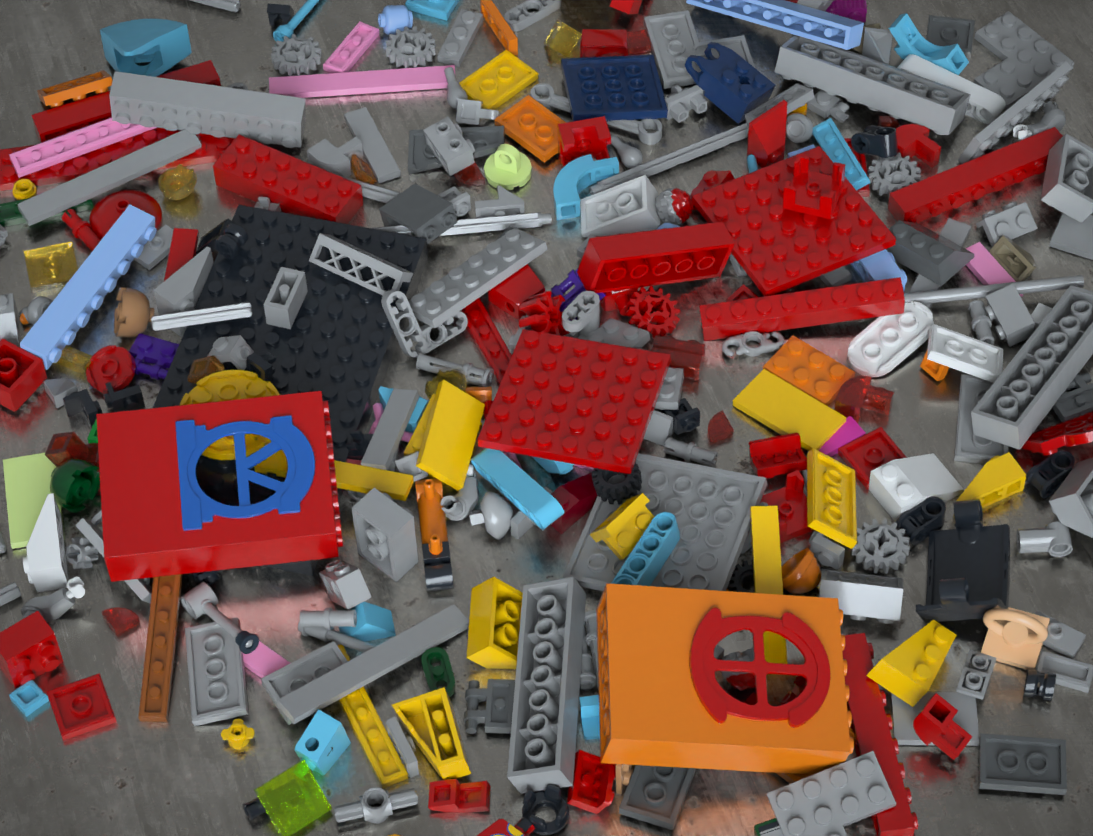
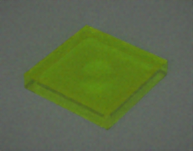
[254,760,332,836]

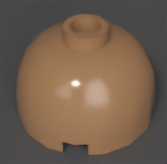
[114,287,155,338]

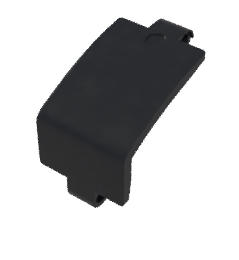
[916,499,1010,623]

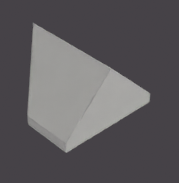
[862,27,893,65]

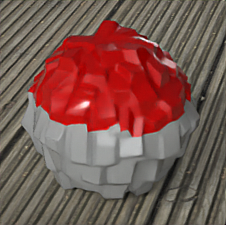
[655,188,694,226]
[721,647,756,691]

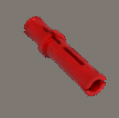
[62,209,101,251]

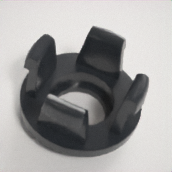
[522,784,569,835]

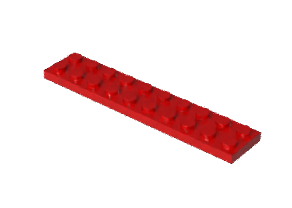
[0,128,235,191]

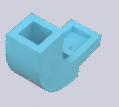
[888,13,969,75]
[553,154,619,221]

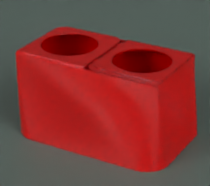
[580,29,628,58]

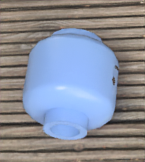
[378,5,413,35]

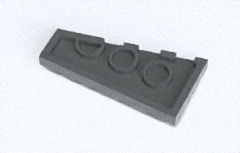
[408,126,505,175]

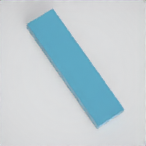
[812,118,870,190]

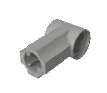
[1016,521,1073,557]

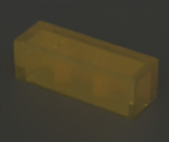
[56,345,92,376]

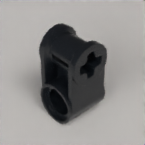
[851,125,898,158]
[1025,450,1075,498]
[895,497,946,545]

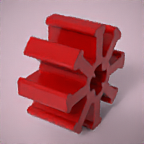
[518,291,570,336]

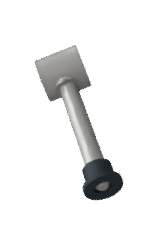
[180,582,259,654]

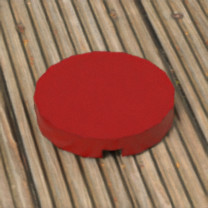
[86,345,136,394]

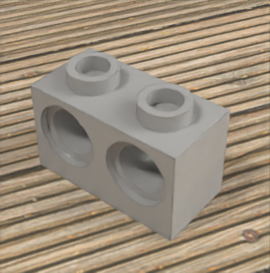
[319,560,372,610]

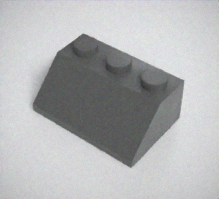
[886,220,975,286]

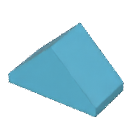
[339,601,396,646]

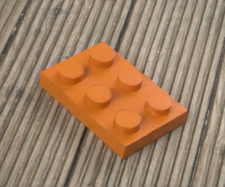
[37,70,112,108]
[494,95,566,163]
[763,335,855,406]

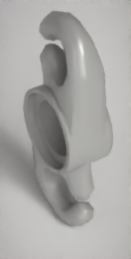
[722,331,784,357]

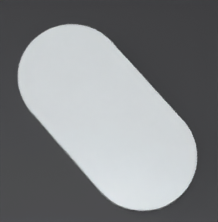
[847,301,934,377]

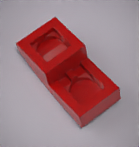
[428,779,491,813]

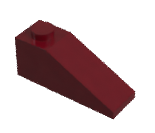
[550,472,598,534]

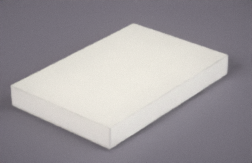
[927,324,1003,383]

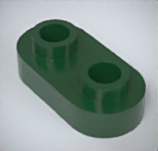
[421,647,456,697]

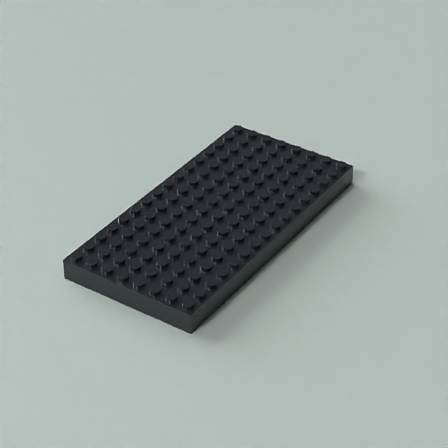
[153,205,428,576]

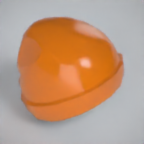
[781,548,821,594]

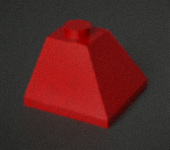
[747,100,787,168]

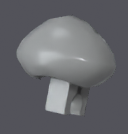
[469,491,513,540]

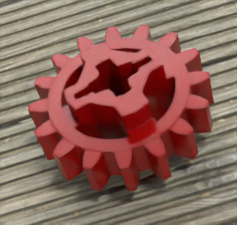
[625,286,680,339]

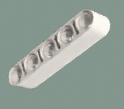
[897,54,1006,124]

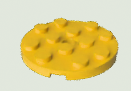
[180,370,280,460]

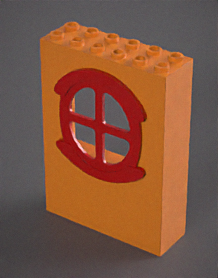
[596,583,854,775]

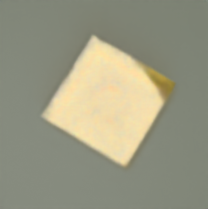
[24,241,78,293]

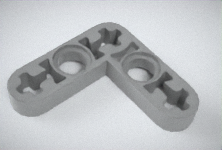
[504,0,561,32]
[381,290,468,358]

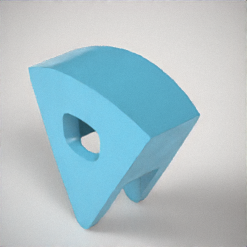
[100,19,192,77]

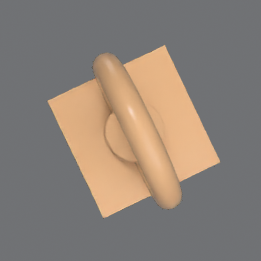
[981,607,1050,670]

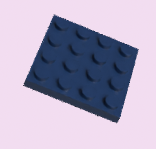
[561,55,668,122]

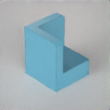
[579,695,600,740]

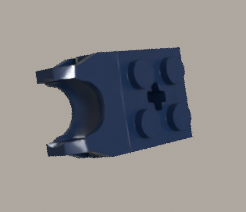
[685,42,776,124]

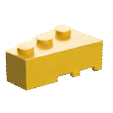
[866,619,956,707]
[391,687,471,780]

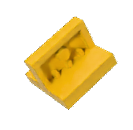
[589,493,655,560]

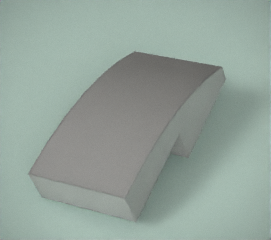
[956,650,996,700]

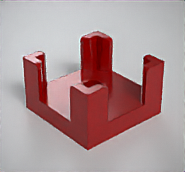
[558,116,611,168]
[783,154,845,219]
[760,470,814,543]

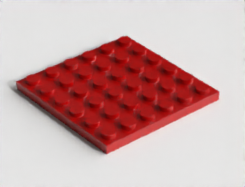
[692,146,896,296]
[477,329,671,474]

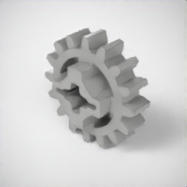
[386,26,436,68]
[271,34,322,76]
[868,153,921,198]
[851,519,910,574]

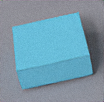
[9,680,49,717]

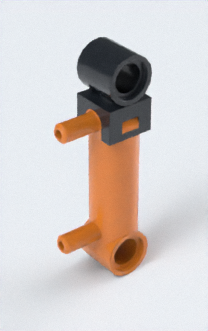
[415,478,454,591]

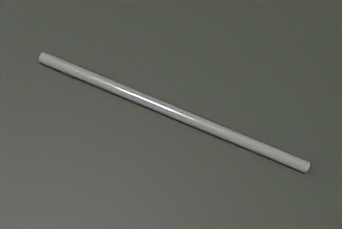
[904,275,1084,304]

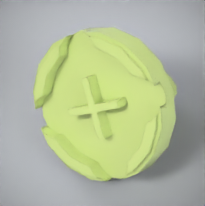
[484,144,532,191]

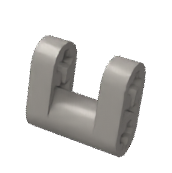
[562,291,600,340]

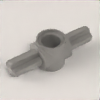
[334,787,418,824]

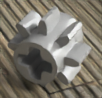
[65,537,99,569]

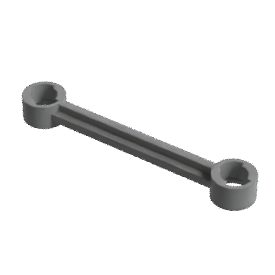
[531,83,662,145]

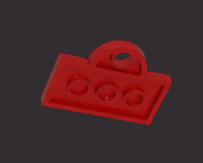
[1022,411,1093,455]

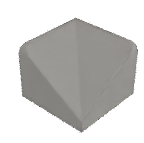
[43,378,78,408]

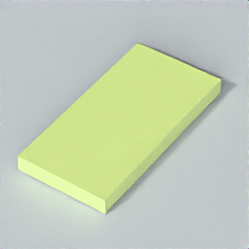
[3,451,65,549]

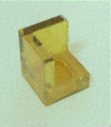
[544,19,582,57]

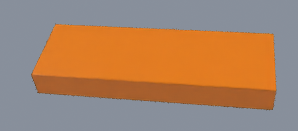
[480,0,518,56]

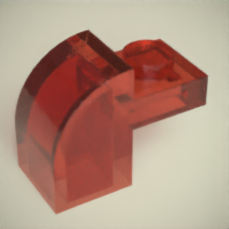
[834,376,894,423]
[45,431,99,468]

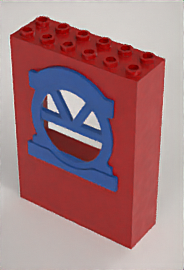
[96,391,343,582]

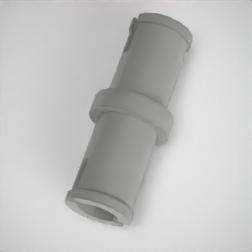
[968,300,995,345]
[664,437,718,468]
[300,608,357,629]

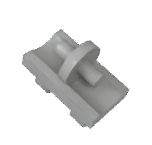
[665,85,707,123]

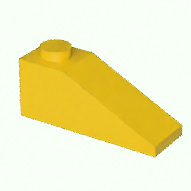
[953,452,1027,518]

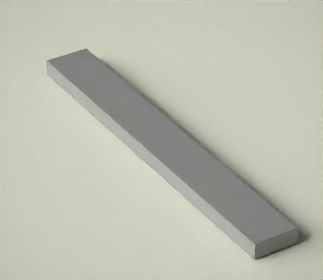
[17,129,202,226]
[277,604,469,724]

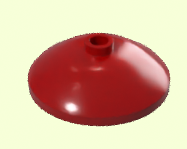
[89,190,163,240]

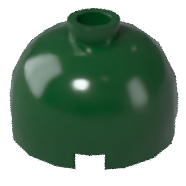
[50,459,100,513]

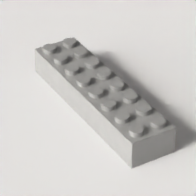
[775,35,971,135]
[109,71,306,148]
[971,285,1093,450]
[507,577,586,793]

